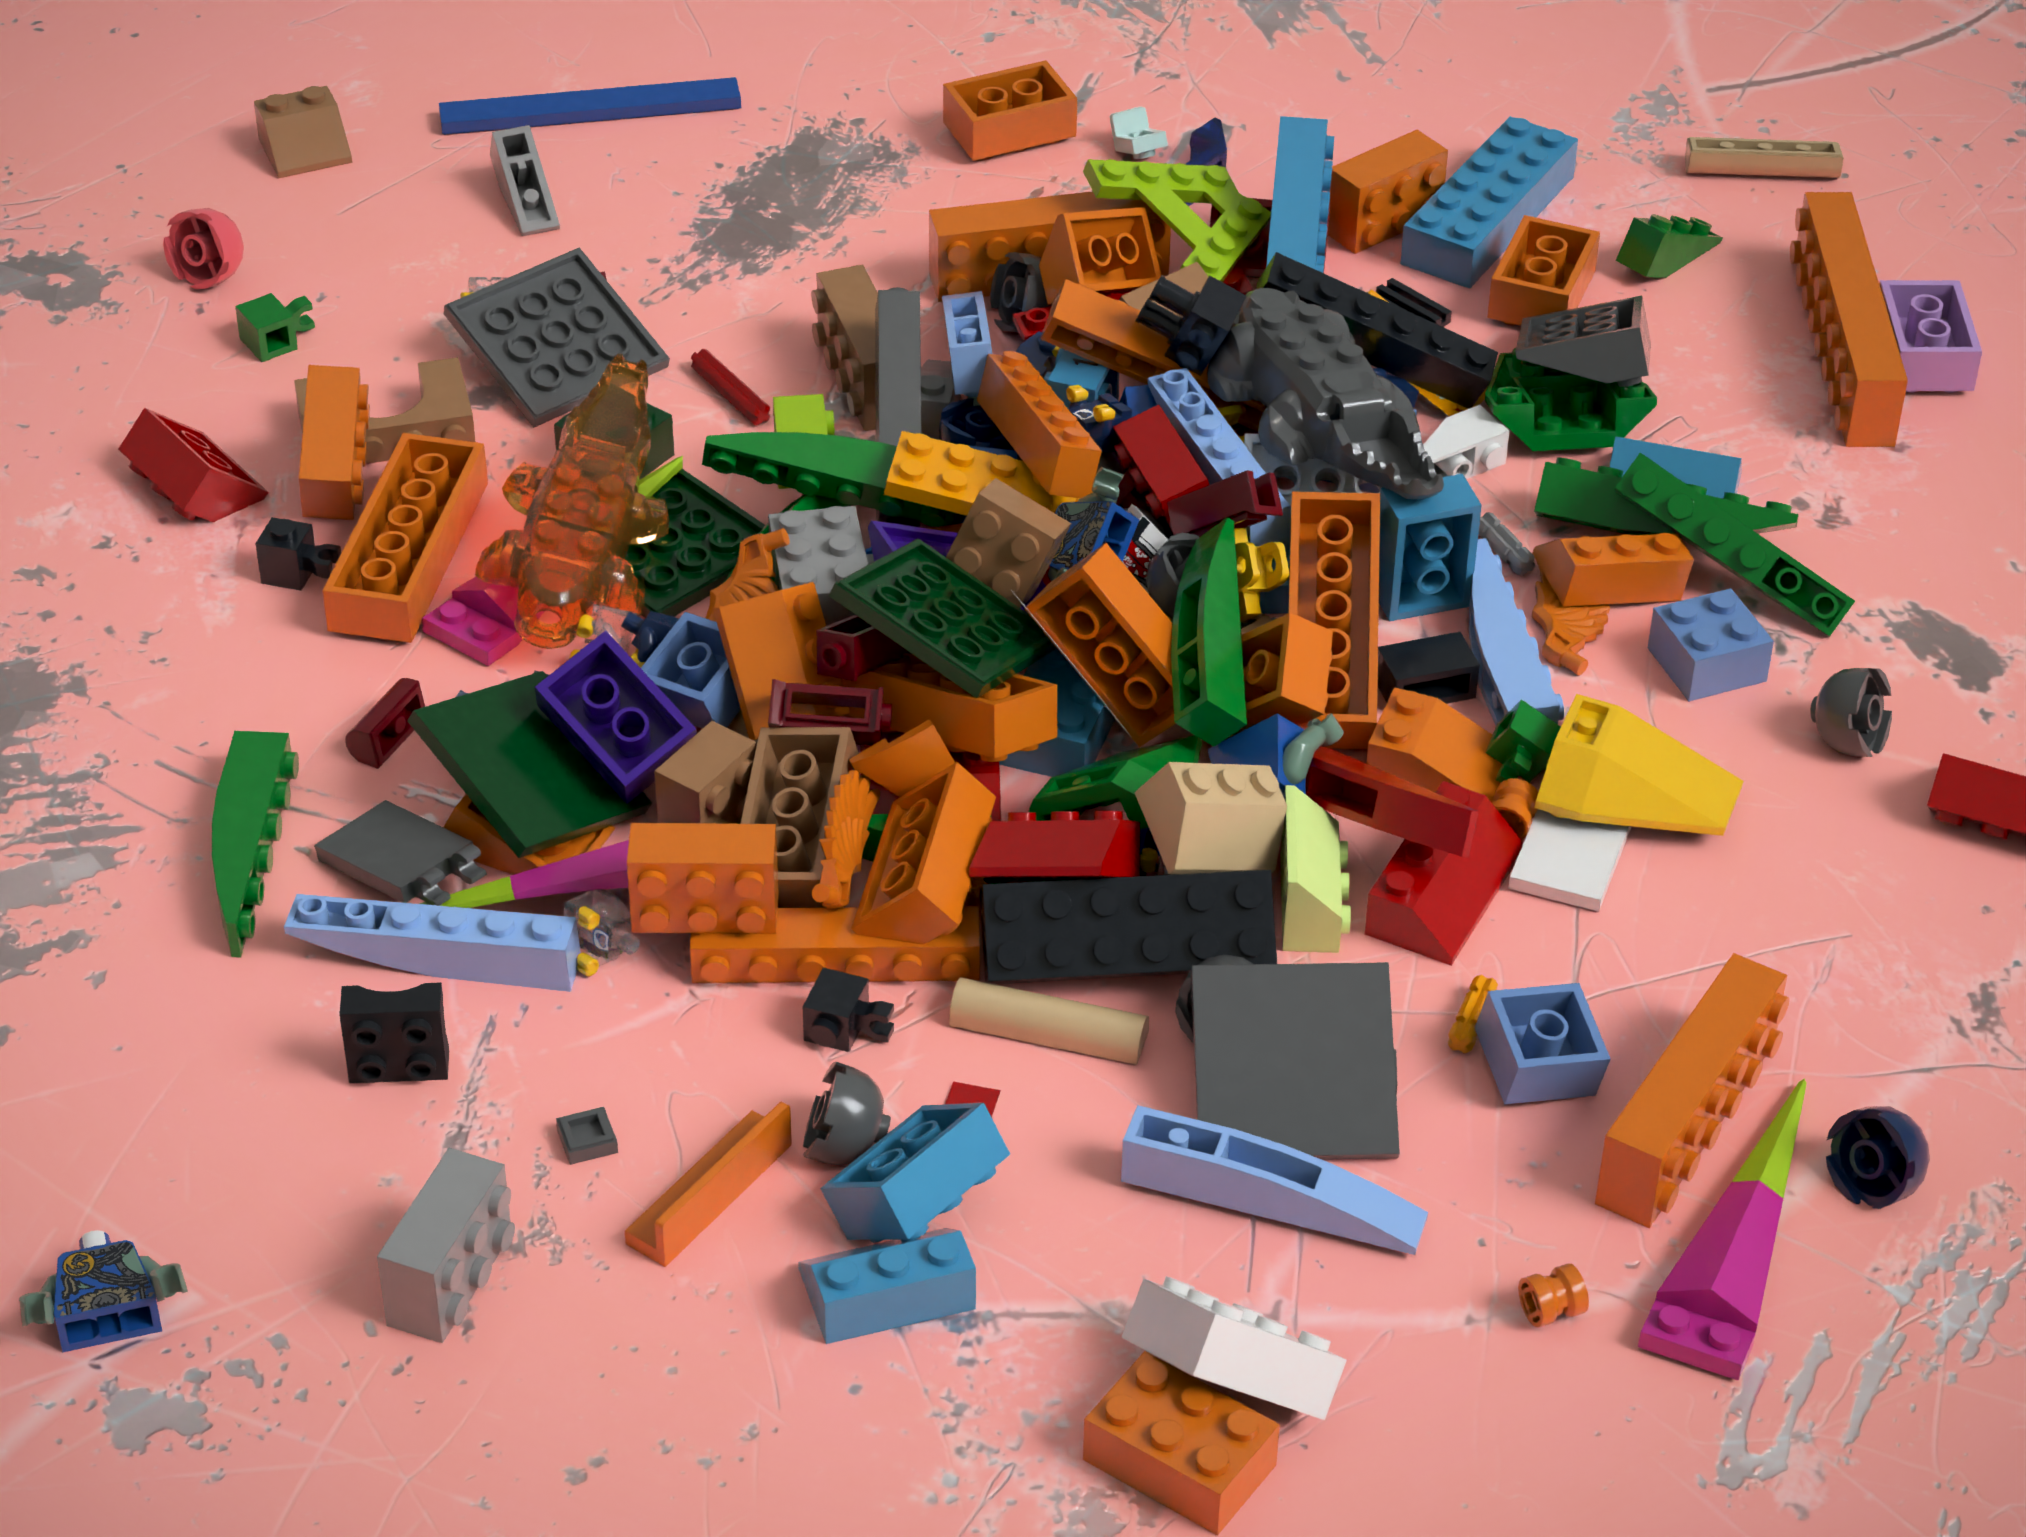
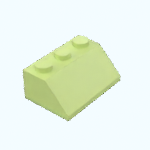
[1280,785,1351,953]

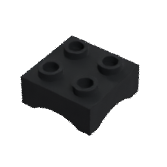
[339,982,450,1083]

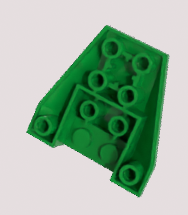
[1485,348,1657,451]
[1028,735,1202,829]

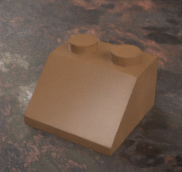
[254,85,353,178]

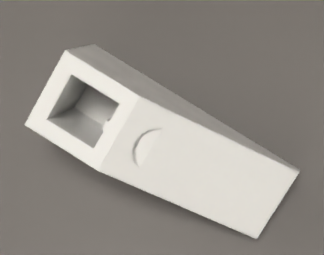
[1423,405,1510,479]

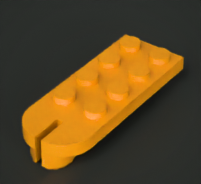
[884,431,1093,516]

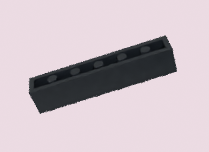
[1255,252,1498,409]

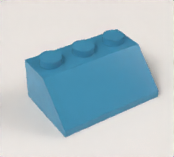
[1609,436,1742,498]
[798,1228,976,1344]

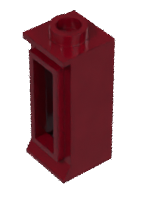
[1167,470,1283,537]
[816,614,912,681]
[768,679,892,746]

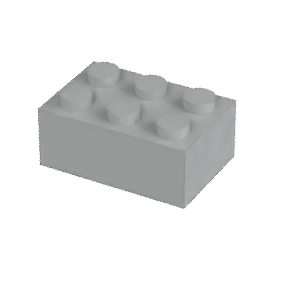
[768,506,868,626]
[377,1148,515,1344]

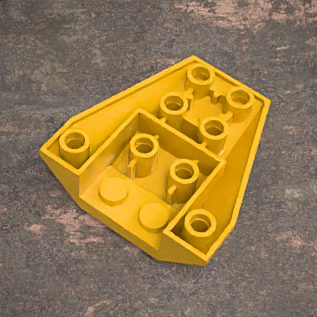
[1534,694,1744,836]

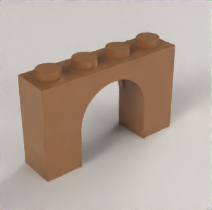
[294,357,476,464]

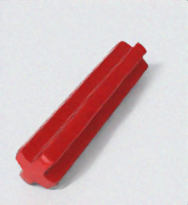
[691,349,771,425]

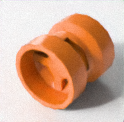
[1492,778,1538,840]
[1518,1263,1589,1328]

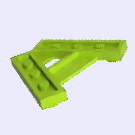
[1083,159,1271,282]

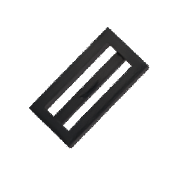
[1367,278,1452,327]

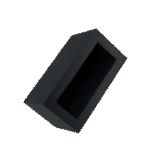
[1378,631,1480,704]

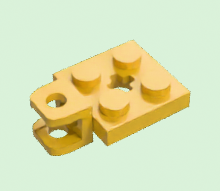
[1234,528,1289,622]

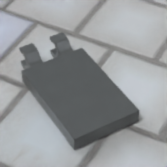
[314,800,487,906]

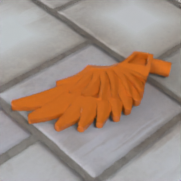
[705,528,790,622]
[1531,563,1610,675]
[812,770,880,909]

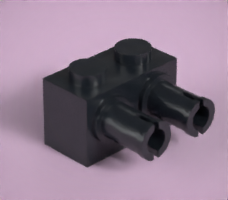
[1135,275,1247,376]

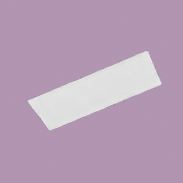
[1011,590,1132,738]

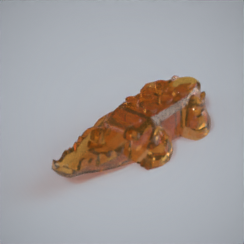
[475,354,670,649]

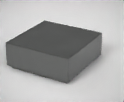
[556,1106,618,1165]

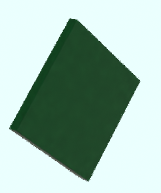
[546,469,765,618]
[828,539,1056,698]
[407,671,653,858]

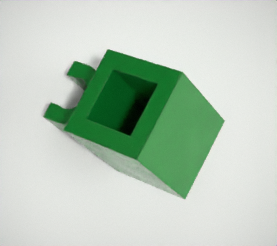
[235,293,315,362]
[1485,699,1561,783]

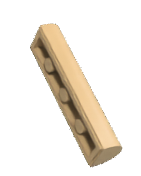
[1685,137,1844,178]
[949,977,1150,1065]

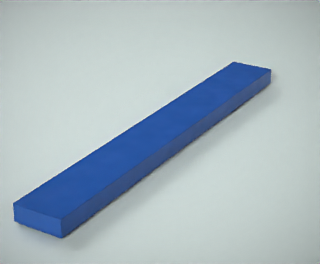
[439,77,741,135]

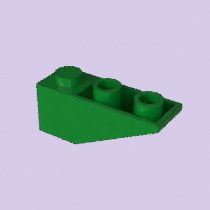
[1615,214,1723,278]

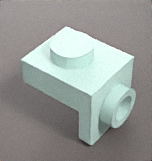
[1109,106,1168,159]

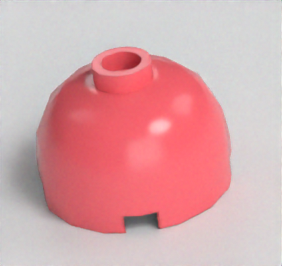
[163,208,244,289]

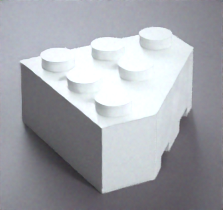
[1121,1276,1347,1420]

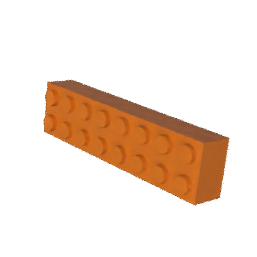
[1790,192,1908,447]

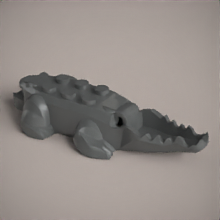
[1207,288,1444,499]

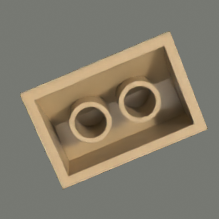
[1134,762,1287,874]

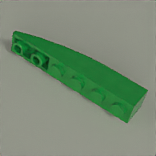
[702,432,955,527]
[1615,453,1855,637]
[1534,457,1799,535]
[1171,517,1247,747]
[212,730,299,958]

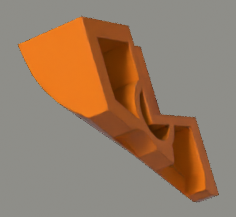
[849,720,955,797]

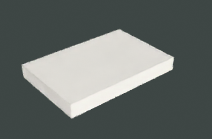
[1508,809,1632,912]

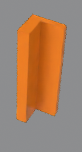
[625,1101,792,1267]

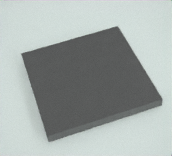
[443,247,670,428]
[1191,962,1400,1160]

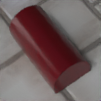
[345,678,425,769]

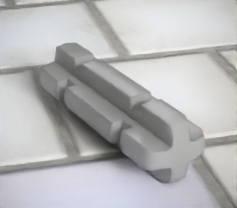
[1478,512,1535,576]

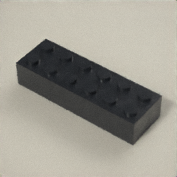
[980,870,1277,984]

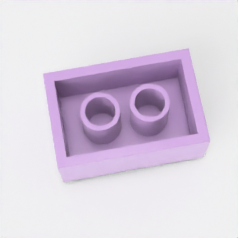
[1879,280,1982,393]

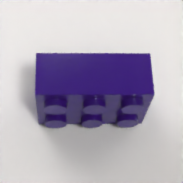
[535,630,697,804]

